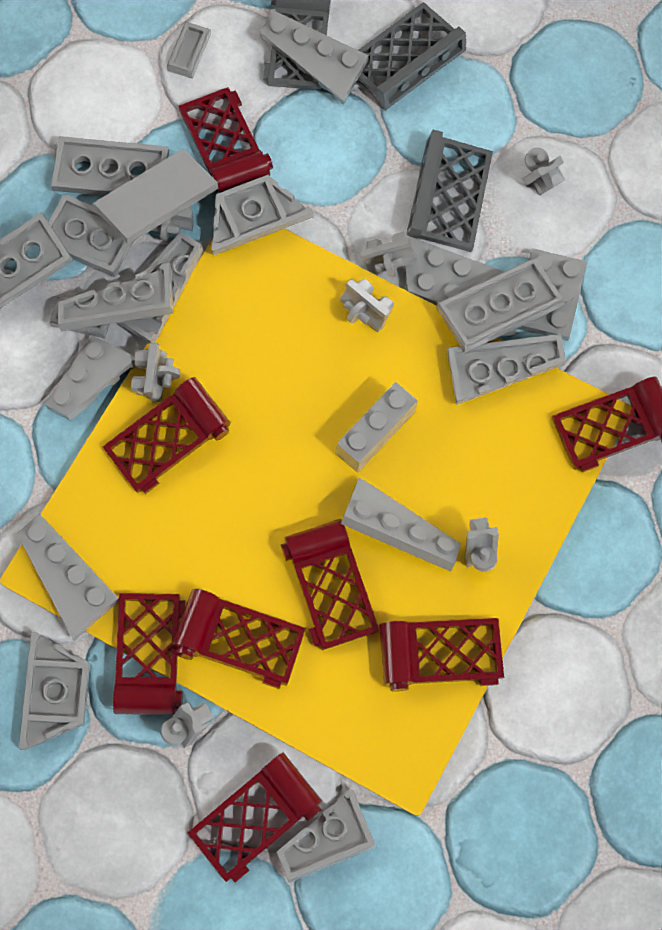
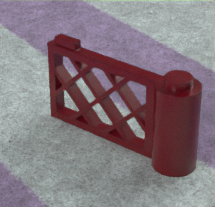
[178,87,273,194]
[551,376,662,473]
[103,377,231,494]
[280,518,380,651]
[172,589,306,689]
[113,593,186,715]
[379,618,505,692]
[187,752,323,883]

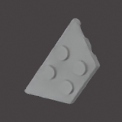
[211,175,313,256]
[404,235,504,306]
[19,632,90,750]

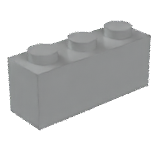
[336,382,418,473]

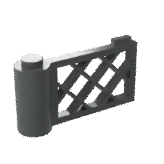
[263,0,331,91]

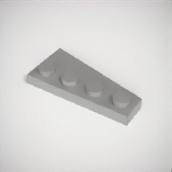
[260,10,368,105]
[117,232,204,343]
[58,263,173,331]
[447,334,566,405]
[341,477,461,571]
[17,513,119,641]

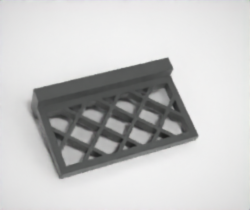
[358,2,466,111]
[406,129,493,252]

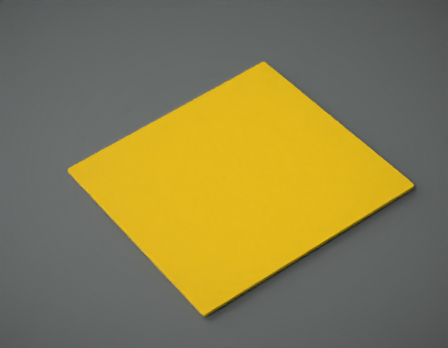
[0,229,632,816]

